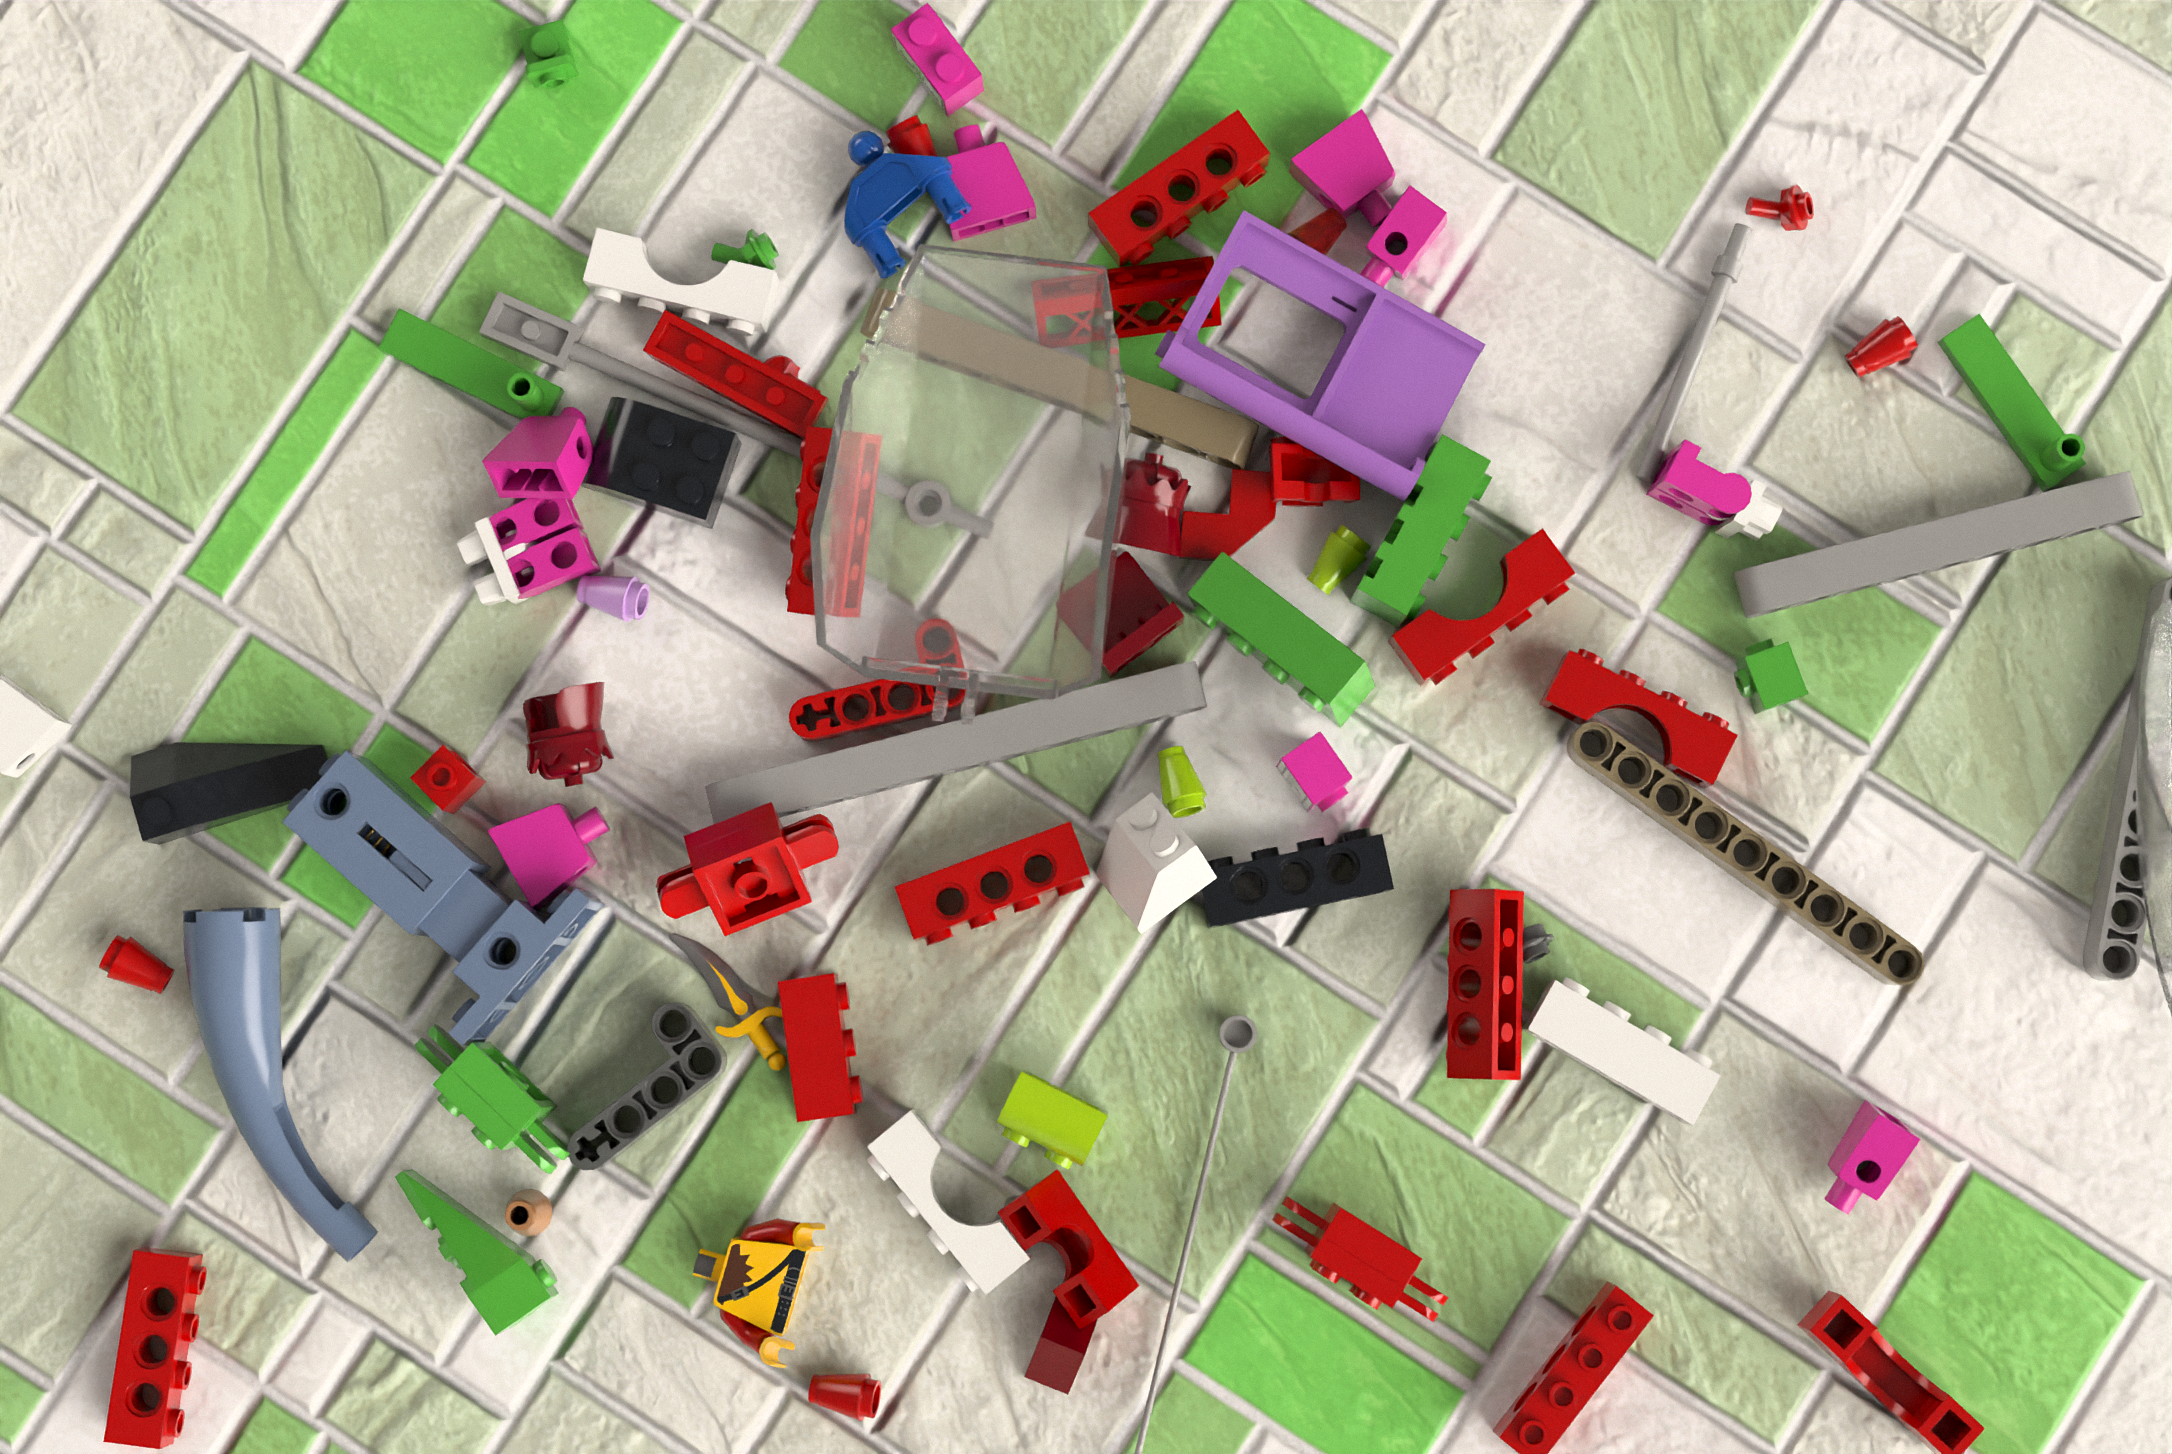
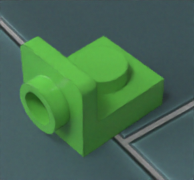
[518,19,579,89]

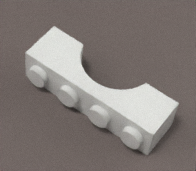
[583,228,780,336]
[867,1109,1031,1295]

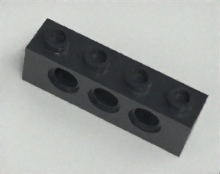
[1200,828,1394,929]

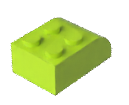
[997,1070,1108,1170]

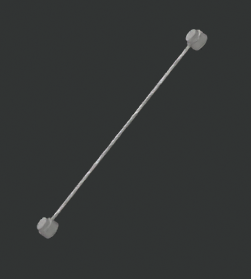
[1134,1015,1257,1454]

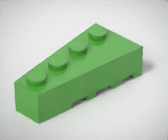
[1350,434,1492,628]
[1187,551,1375,728]

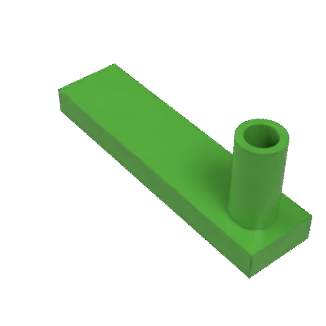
[378,308,565,421]
[1937,313,2086,492]

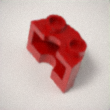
[1269,437,1361,507]

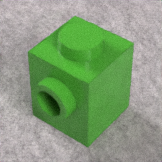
[1734,639,1808,714]

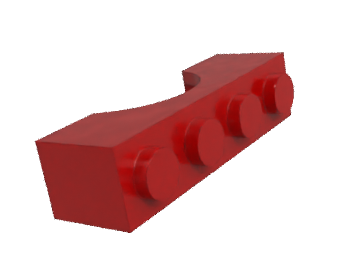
[1388,528,1575,686]
[1539,649,1738,788]
[1797,1290,1985,1454]

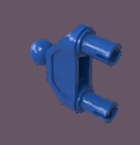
[844,131,972,279]

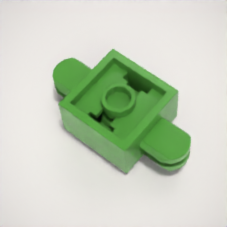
[414,1024,570,1174]

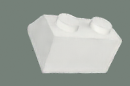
[1095,792,1217,933]

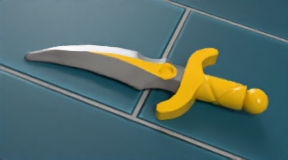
[670,933,786,1071]

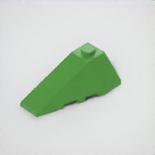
[395,1169,559,1336]

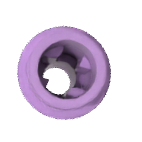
[577,575,650,622]

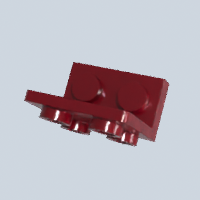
[1056,551,1184,679]

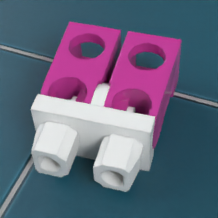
[1646,439,1783,541]
[457,498,601,605]

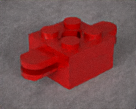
[656,802,839,936]
[1272,1196,1449,1322]

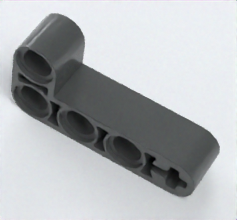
[567,1002,727,1170]

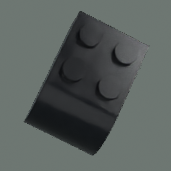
[581,397,742,529]

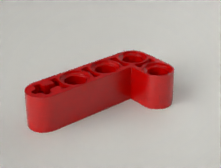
[789,620,969,742]

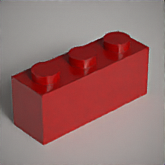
[778,973,863,1122]

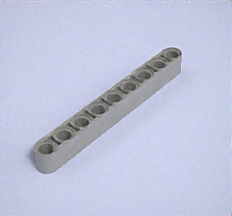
[1733,471,2143,618]
[2083,576,2172,981]

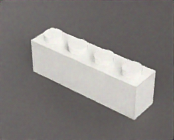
[1522,977,1721,1125]

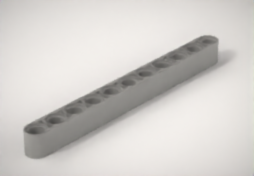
[705,661,1207,824]

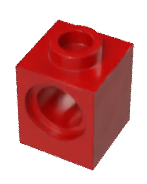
[410,745,487,815]

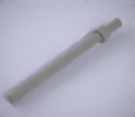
[1636,223,1752,483]

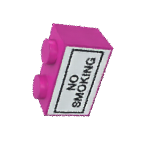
[891,3,984,117]
[1276,732,1353,813]

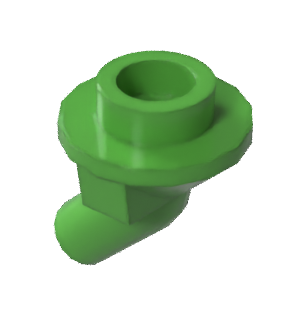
[711,229,779,270]

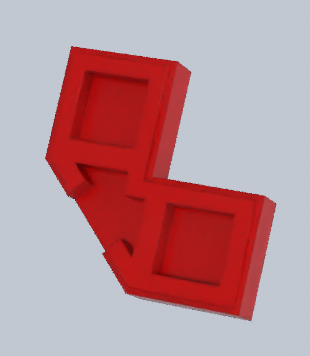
[1179,469,1276,561]

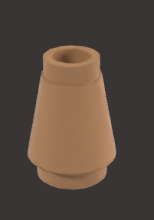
[505,1189,552,1236]

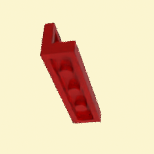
[1031,256,1222,348]
[643,310,829,440]

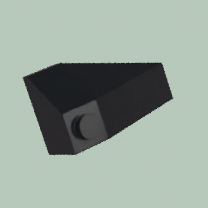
[130,742,328,845]

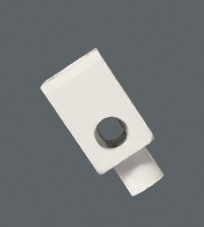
[0,674,72,778]

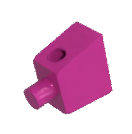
[1289,109,1395,229]
[947,125,1036,242]
[1360,186,1447,288]
[482,407,594,499]
[488,803,610,909]
[1824,1099,1920,1214]

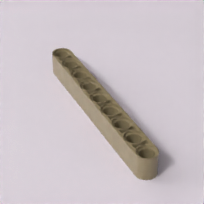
[860,288,1259,470]
[1567,722,1924,986]

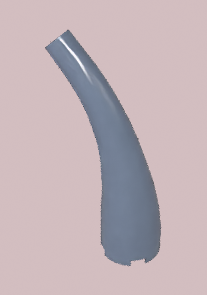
[183,907,378,1262]

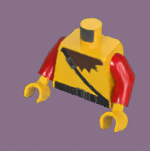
[693,1218,825,1369]

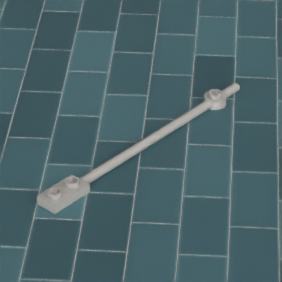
[479,291,995,541]

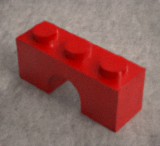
[997,1169,1139,1329]

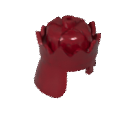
[1088,452,1191,557]
[523,682,614,787]

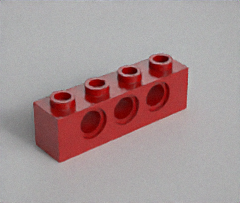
[1088,109,1270,268]
[785,426,877,619]
[895,821,1090,946]
[1446,889,1524,1080]
[103,1247,207,1449]
[1492,1281,1654,1454]

